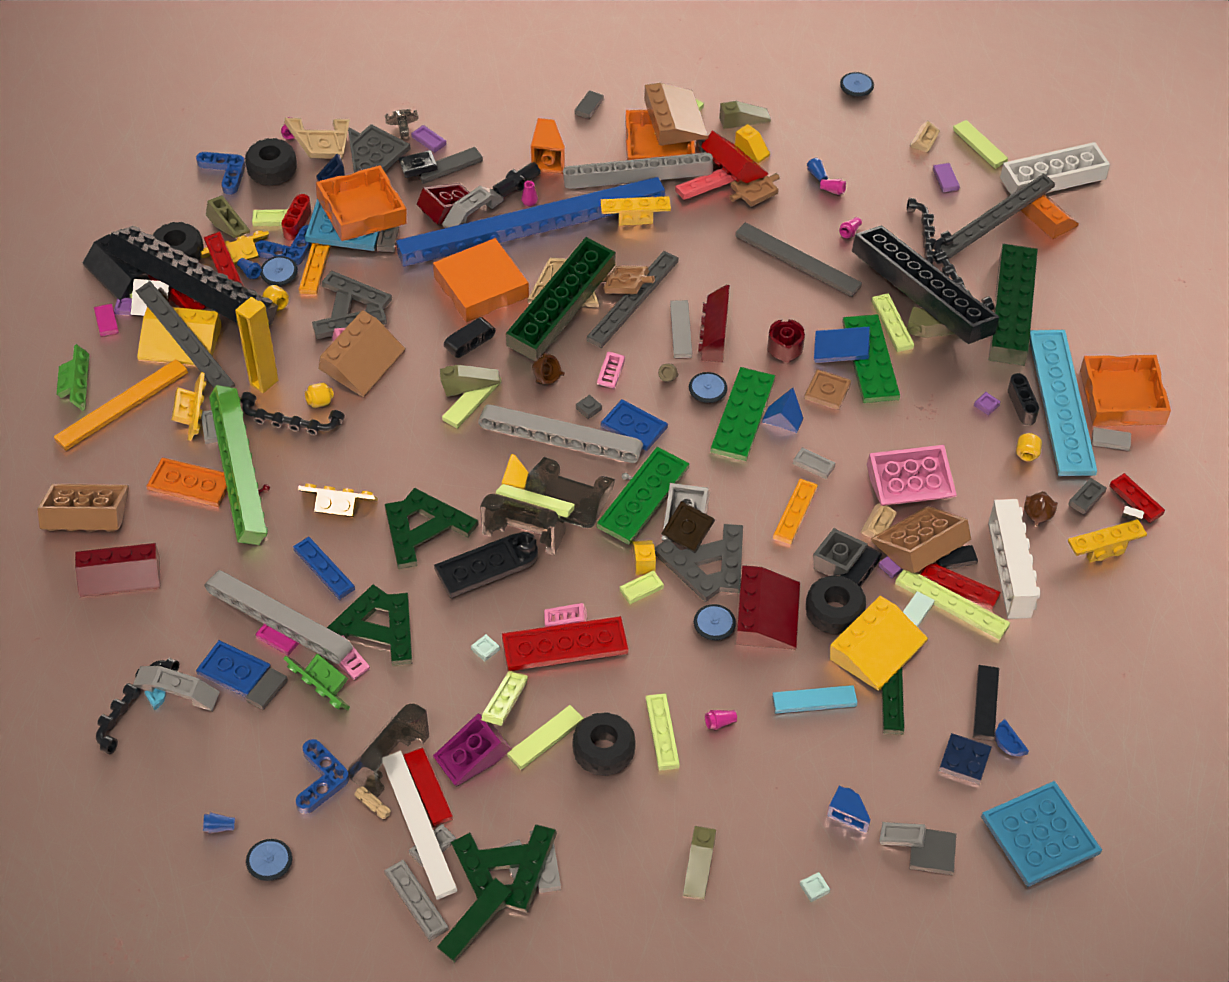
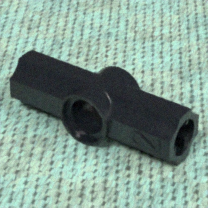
[492,162,541,197]

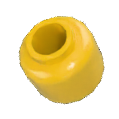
[262,285,289,311]
[305,383,334,408]
[1016,433,1042,461]

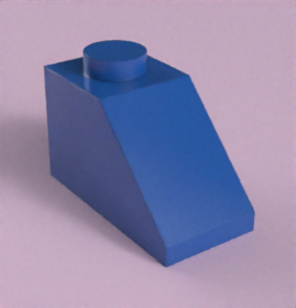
[827,786,871,834]

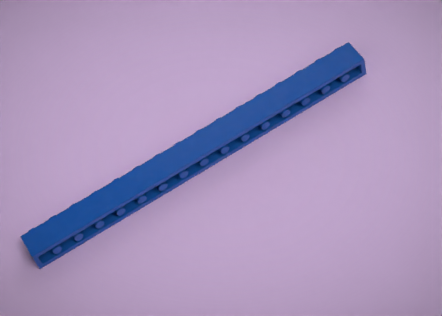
[396,177,665,267]

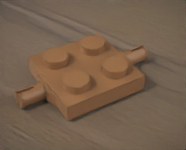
[729,173,780,207]
[602,266,655,294]

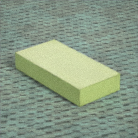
[252,209,288,226]
[620,570,664,604]

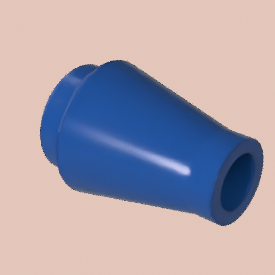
[807,158,828,183]
[237,258,262,279]
[203,812,235,834]

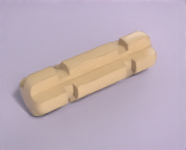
[355,786,391,819]

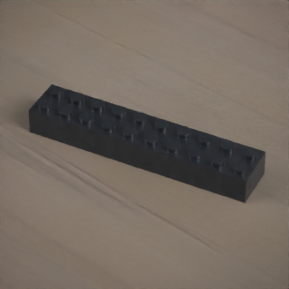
[852,225,999,344]
[106,226,278,325]

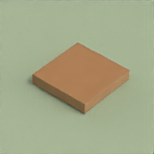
[804,369,851,410]

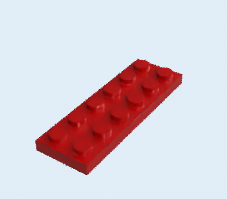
[502,616,628,671]

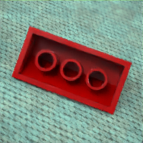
[701,130,769,184]

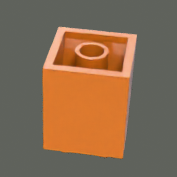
[531,118,565,174]

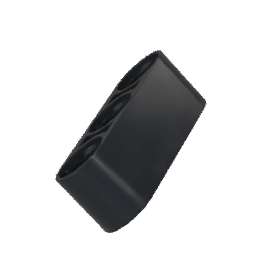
[444,317,496,358]
[1008,373,1039,425]
[840,546,882,587]

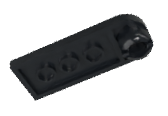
[434,532,538,598]

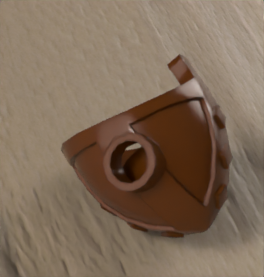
[532,354,565,385]
[1024,491,1058,526]

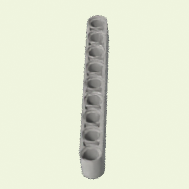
[563,153,713,189]
[478,404,643,463]
[204,570,353,664]

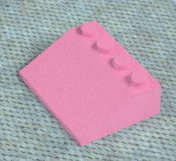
[867,445,957,506]

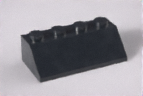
[83,234,149,302]

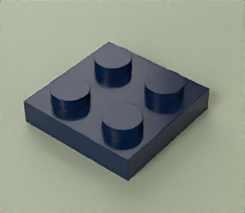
[939,733,992,785]

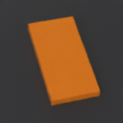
[146,457,227,507]

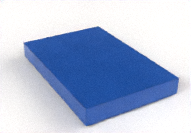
[814,327,870,363]
[601,399,668,451]
[196,640,271,697]

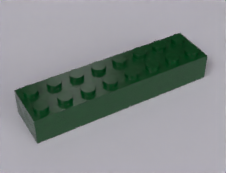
[506,237,616,362]
[988,244,1038,366]

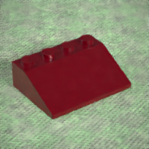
[736,565,800,650]

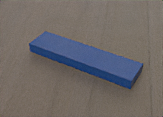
[293,537,355,600]

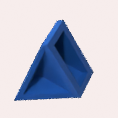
[762,388,803,433]

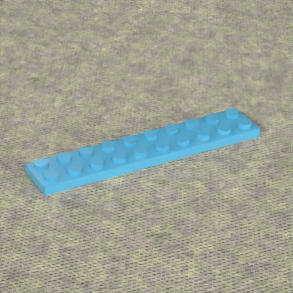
[1029,330,1097,476]

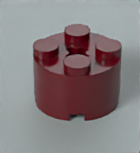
[767,319,805,363]

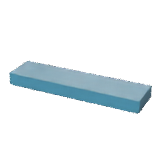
[772,685,857,714]

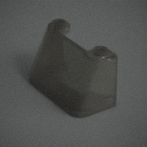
[525,457,615,528]
[480,493,566,555]
[348,704,429,797]

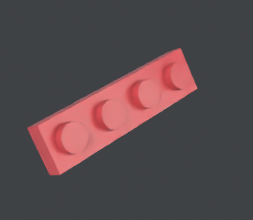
[675,169,735,200]

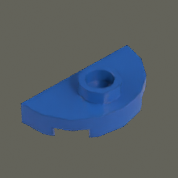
[995,719,1029,756]

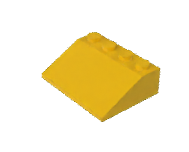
[137,307,222,365]
[830,596,928,691]

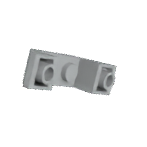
[442,186,504,228]
[133,666,220,711]

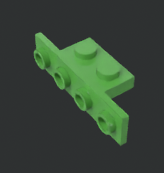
[56,344,89,411]
[283,654,350,710]

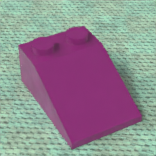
[433,713,512,786]

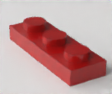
[1109,473,1165,523]

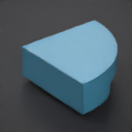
[144,688,166,710]

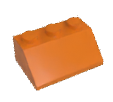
[1020,194,1079,239]

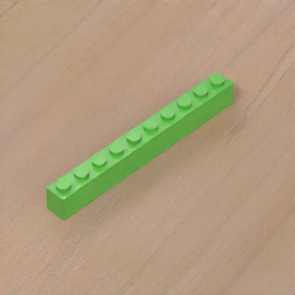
[209,385,268,545]

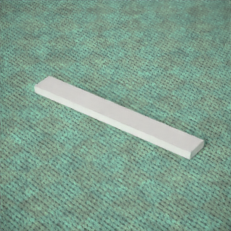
[381,751,457,900]

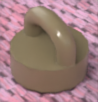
[658,363,679,382]

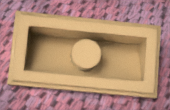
[910,121,940,152]
[861,503,897,538]

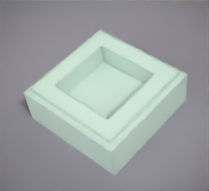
[471,634,500,662]
[800,872,830,902]

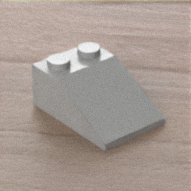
[662,483,710,545]

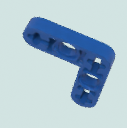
[196,152,245,195]
[255,225,312,265]
[296,739,349,814]

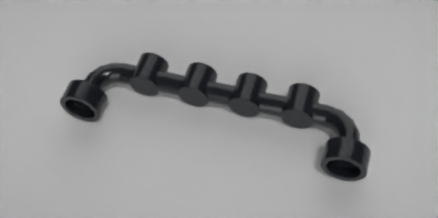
[907,198,936,265]
[934,231,994,310]
[240,392,345,435]
[96,658,180,754]

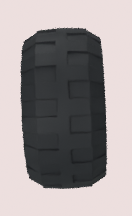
[245,138,297,186]
[153,222,204,261]
[805,575,866,634]
[572,712,636,776]

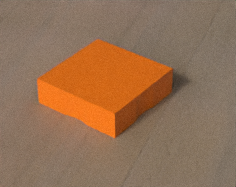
[625,110,695,160]
[316,165,407,241]
[433,238,529,323]
[1080,355,1171,426]

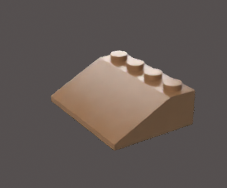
[644,83,708,146]
[318,310,405,398]
[37,484,129,532]
[871,506,971,573]

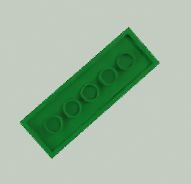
[842,314,900,403]
[710,367,776,462]
[596,447,689,545]

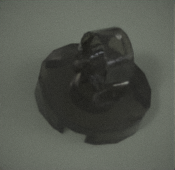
[385,109,419,140]

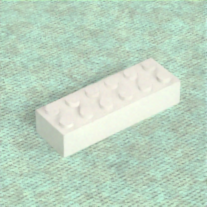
[1000,142,1110,195]
[988,499,1040,619]

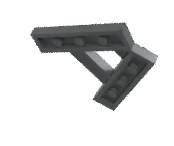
[312,270,392,339]
[655,524,743,602]

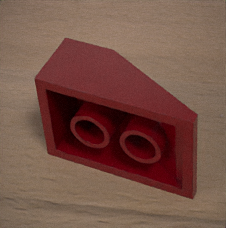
[416,183,470,224]

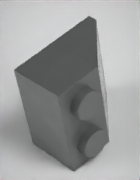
[813,528,868,576]

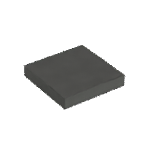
[909,829,956,875]

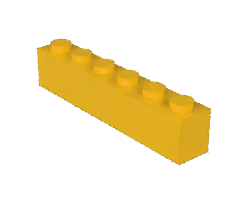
[235,297,279,393]

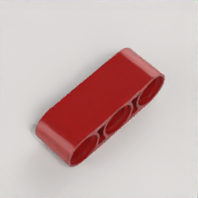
[281,194,312,241]

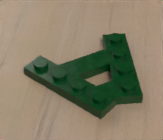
[385,488,479,570]
[327,584,412,666]
[451,824,557,913]

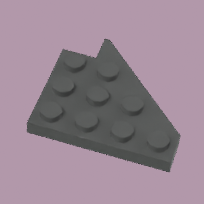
[348,124,410,173]

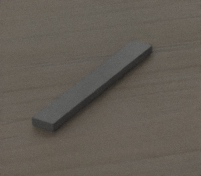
[941,173,1055,259]
[735,222,862,297]
[587,251,679,348]
[136,281,235,388]

